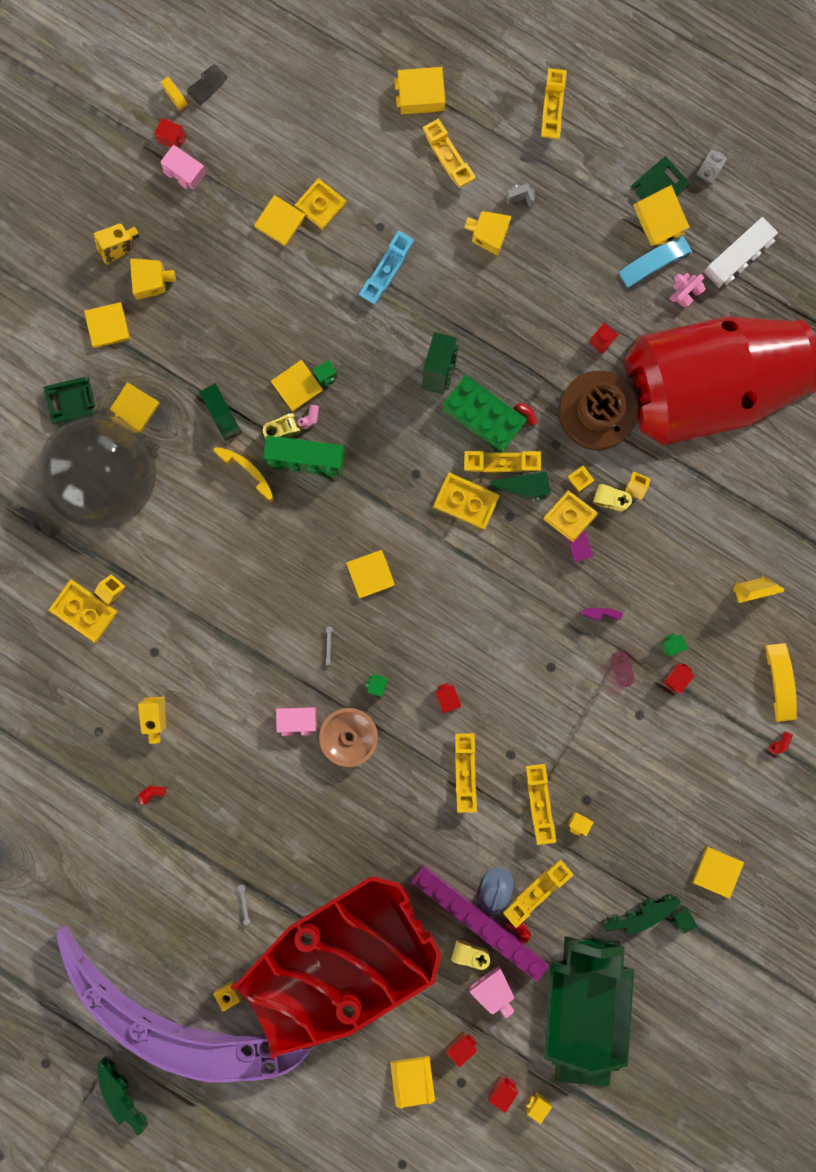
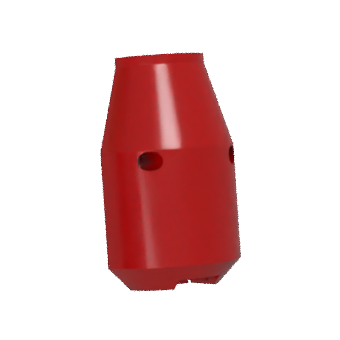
[623,316,816,446]
[230,876,441,1059]

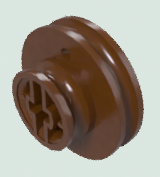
[558,371,638,451]

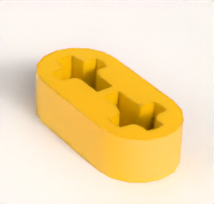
[160,76,188,111]

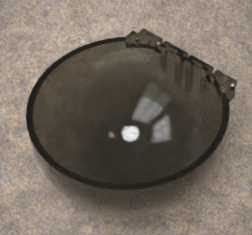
[38,406,160,529]

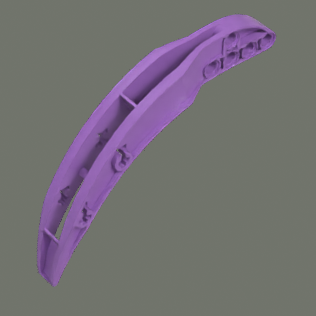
[57,926,314,1082]

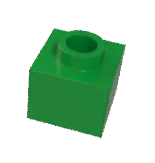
[313,360,337,387]
[660,633,688,657]
[365,674,388,697]

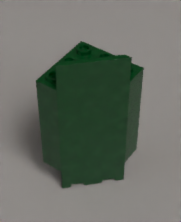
[544,936,634,1086]

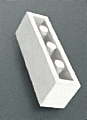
[704,217,778,288]

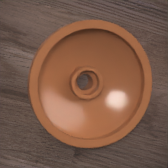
[319,708,378,767]

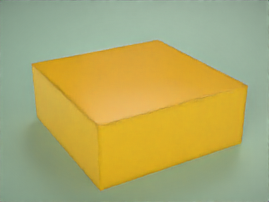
[567,466,594,492]

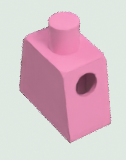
[469,965,514,1018]

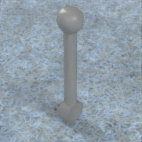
[326,626,333,666]
[237,885,251,926]

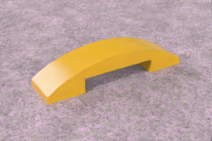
[541,68,567,139]
[423,118,476,188]
[213,447,274,503]
[464,451,541,473]
[765,643,797,722]
[455,733,477,813]
[526,764,557,845]
[502,859,574,928]

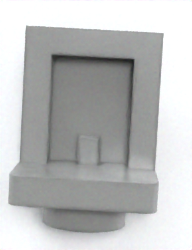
[697,149,727,183]
[506,183,536,208]

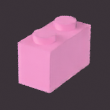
[160,145,207,191]
[276,707,317,736]

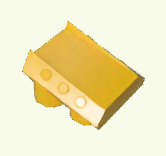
[733,575,784,603]
[390,1056,435,1109]

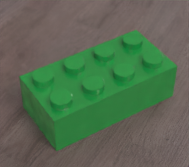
[442,374,527,453]
[263,435,345,477]

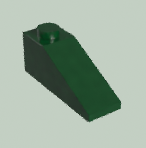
[199,383,242,441]
[489,471,551,502]

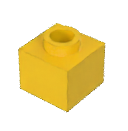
[625,471,650,500]
[94,574,125,605]
[567,811,594,837]
[213,980,242,1012]
[525,1091,552,1124]

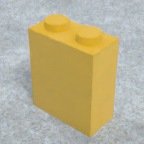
[394,67,445,115]
[633,185,689,247]

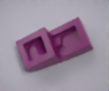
[566,530,593,562]
[579,608,623,621]

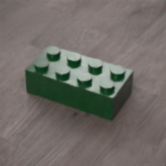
[422,332,459,395]

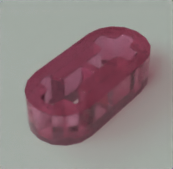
[610,651,635,687]

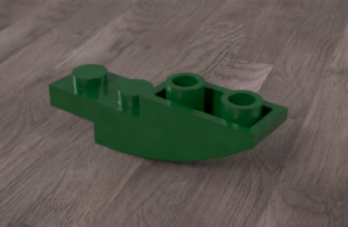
[602,894,681,935]
[97,1057,148,1136]

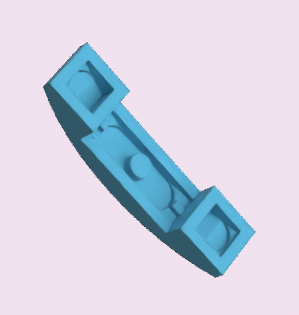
[359,230,414,305]
[619,236,692,288]

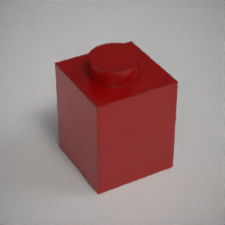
[154,118,186,148]
[589,322,619,355]
[661,663,695,694]
[435,683,462,713]
[446,1031,477,1068]
[487,1075,519,1113]

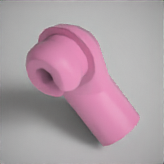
[297,405,319,429]

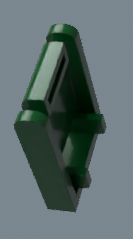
[631,156,690,200]
[43,377,97,425]

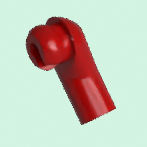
[513,403,538,427]
[769,731,793,755]
[138,785,166,805]
[505,919,531,943]

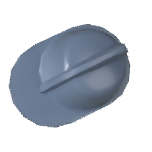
[479,867,514,915]

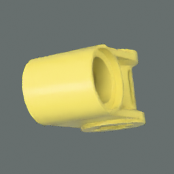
[263,413,301,439]
[593,484,632,512]
[451,940,490,970]

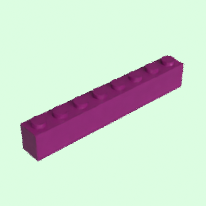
[411,864,549,982]

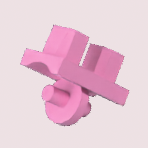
[669,273,706,307]

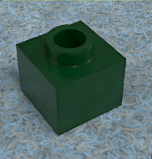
[671,905,698,934]

